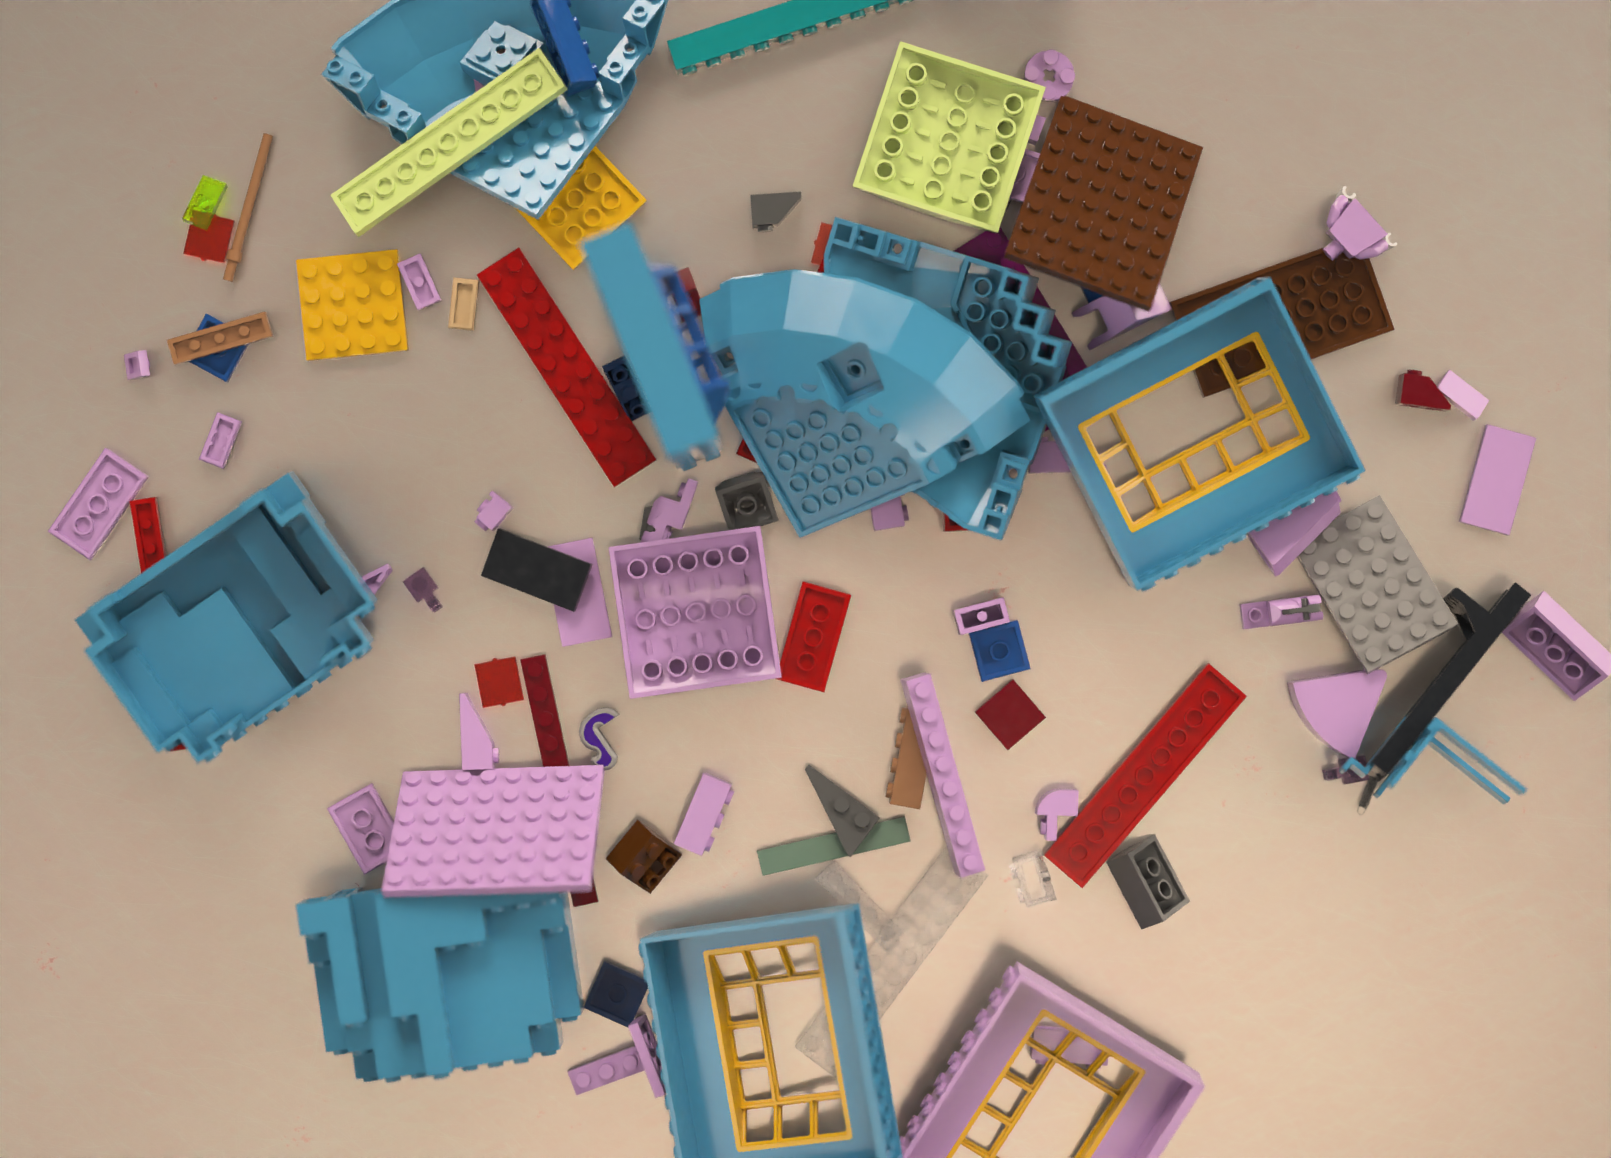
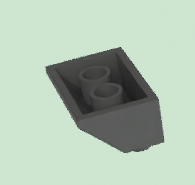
[1106,834,1190,930]

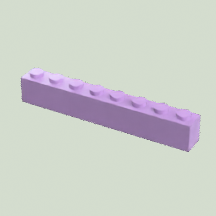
[900,672,985,878]

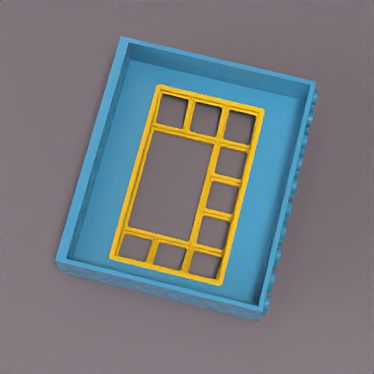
[1033,277,1366,592]
[639,903,903,1158]

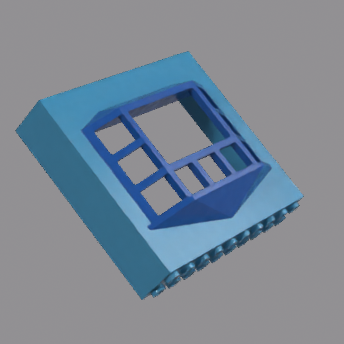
[580,222,731,471]

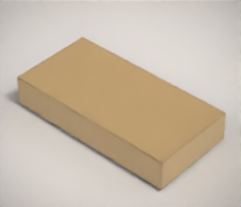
[448,277,479,331]

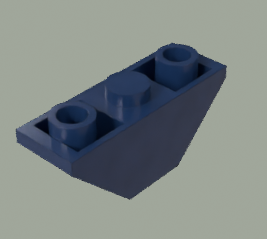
[602,355,649,421]

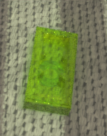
[182,175,228,230]

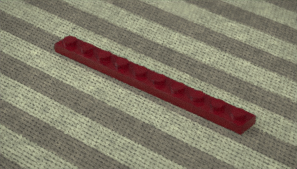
[520,654,599,907]

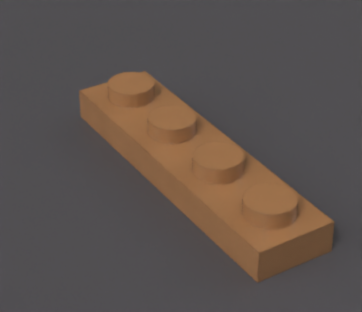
[167,312,274,365]

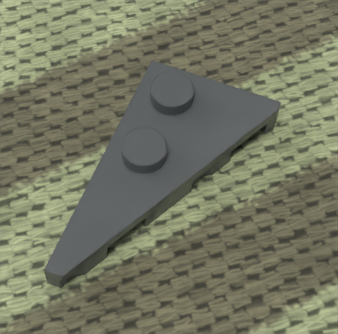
[805,765,880,857]

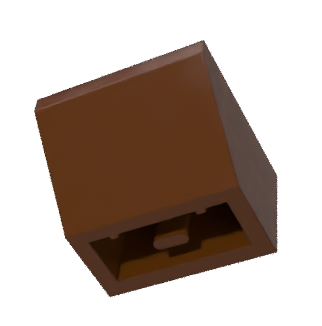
[606,820,682,894]

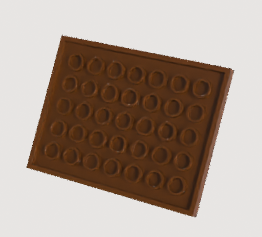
[1003,95,1203,312]

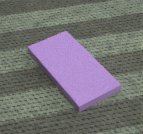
[1459,424,1536,535]
[48,448,149,560]
[548,538,612,647]

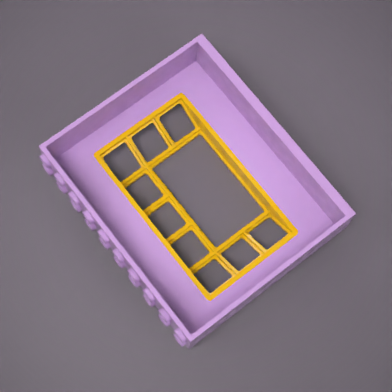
[899,962,1205,1158]

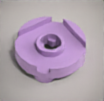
[1024,49,1075,102]

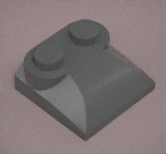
[715,472,779,530]

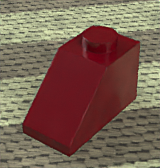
[1395,370,1451,412]

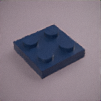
[583,960,648,1028]

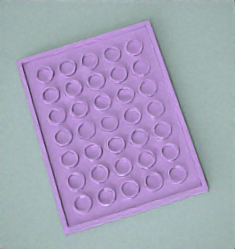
[382,765,605,897]

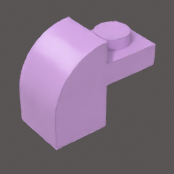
[1035,789,1079,841]

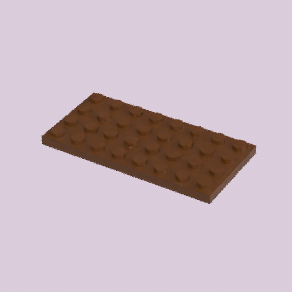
[1170,247,1395,398]

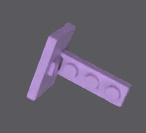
[568,1013,666,1098]

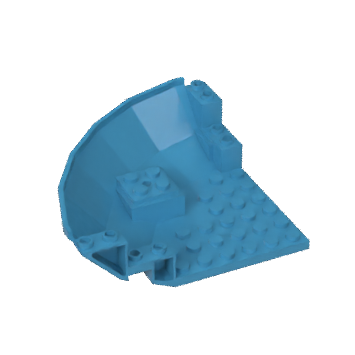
[321,0,668,220]
[699,269,1030,538]

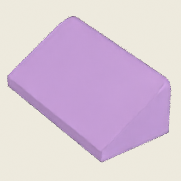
[1437,370,1489,421]

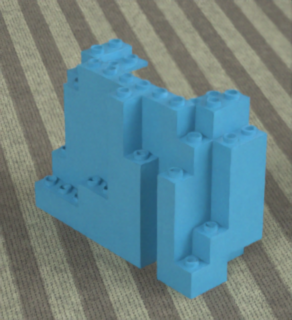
[75,471,378,763]
[296,887,584,1083]

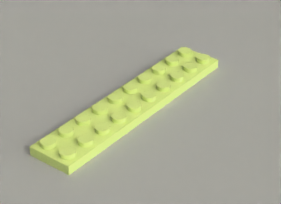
[330,48,568,237]

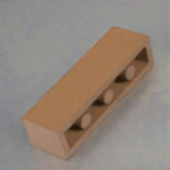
[885,706,927,810]

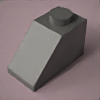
[750,192,802,232]

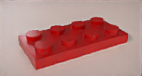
[775,582,851,692]

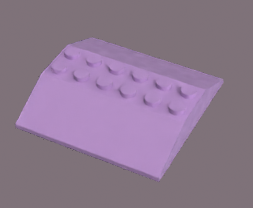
[609,526,782,699]

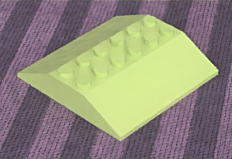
[853,41,1046,233]

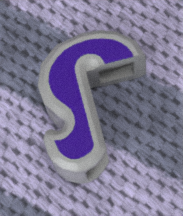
[579,708,619,771]

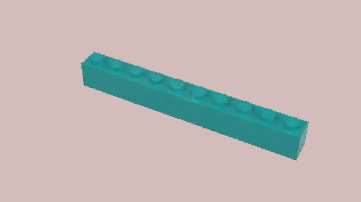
[667,0,913,76]

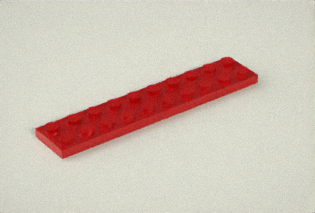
[477,247,657,488]
[1043,663,1247,888]

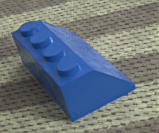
[529,0,599,97]

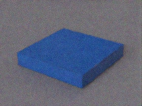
[188,314,249,383]
[969,620,1031,682]

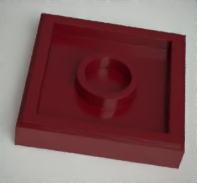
[975,679,1046,750]

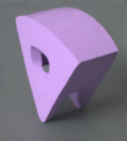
[1072,283,1172,350]
[1287,669,1387,759]

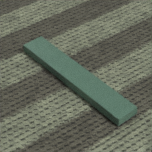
[757,816,911,876]

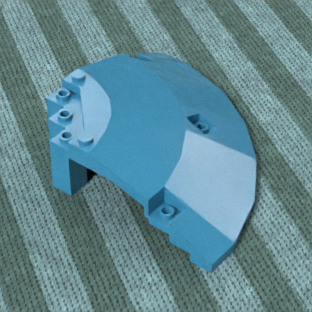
[824,217,1072,540]

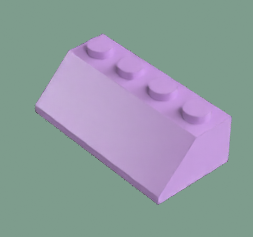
[1502,591,1611,701]

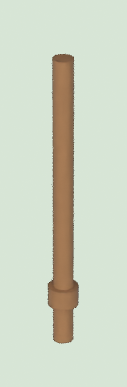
[223,133,273,282]

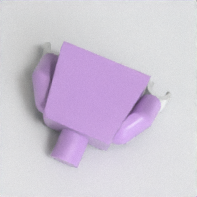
[1323,186,1397,261]

